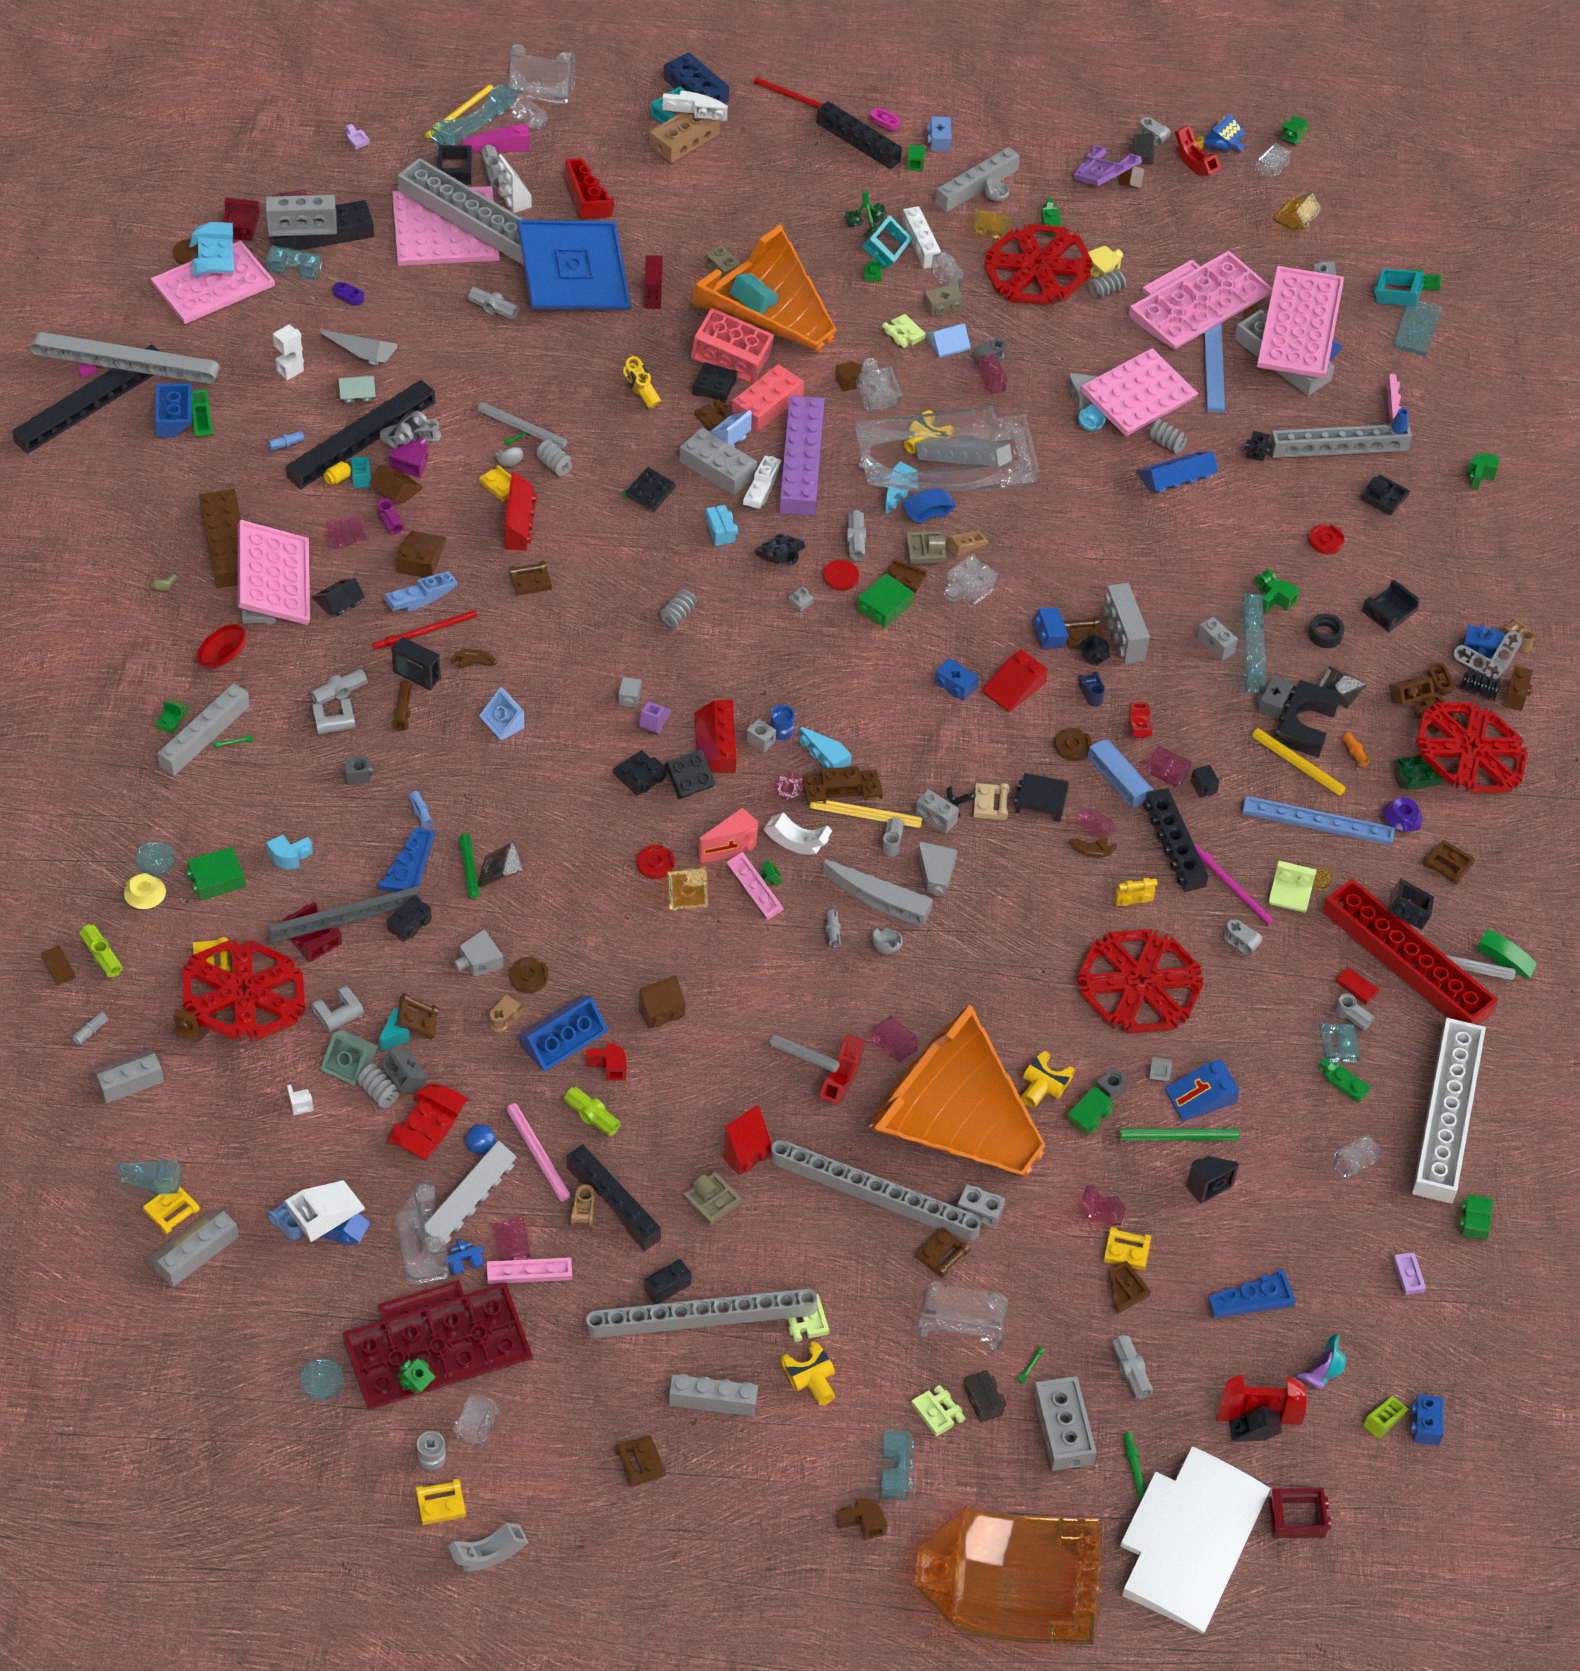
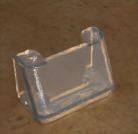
[507,44,575,104]
[395,1181,449,1284]
[917,1281,1008,1350]

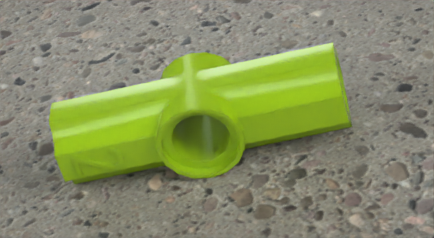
[79,924,123,978]
[564,1087,621,1136]

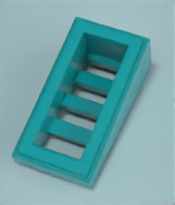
[351,457,371,488]

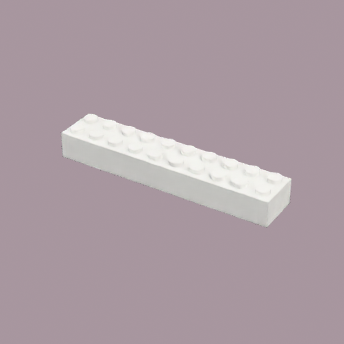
[1412,1018,1486,1204]

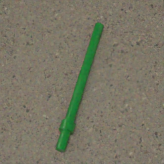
[1123,1432,1146,1503]

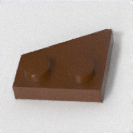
[1109,1260,1151,1314]

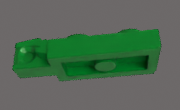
[1041,198,1062,236]
[1318,1058,1372,1103]

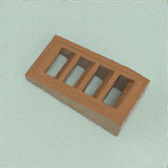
[947,530,988,557]

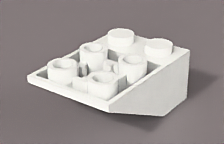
[497,154,532,213]
[285,1180,365,1242]

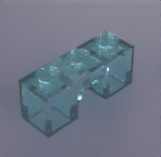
[266,246,322,280]
[881,1430,914,1500]

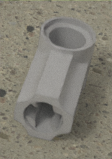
[882,817,904,857]
[1335,993,1375,1031]

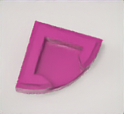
[79,363,97,378]

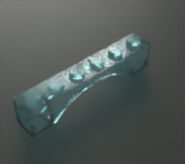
[431,83,517,145]
[1241,594,1266,692]

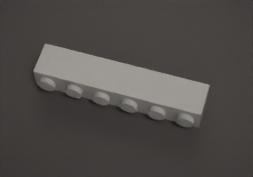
[935,147,1020,212]
[916,437,1012,467]
[157,683,250,776]
[417,1140,517,1249]

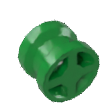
[1254,569,1277,592]

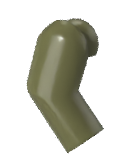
[150,573,178,591]

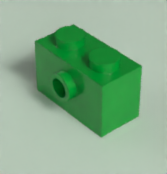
[1068,1086,1114,1137]

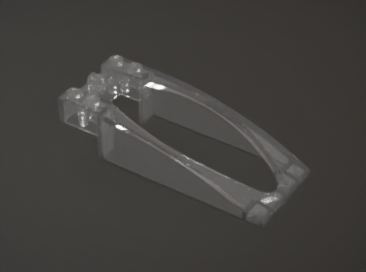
[854,406,1040,492]

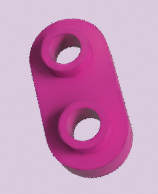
[870,108,900,131]

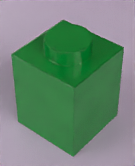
[907,144,925,171]

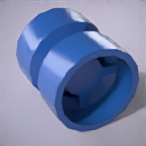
[770,705,795,740]

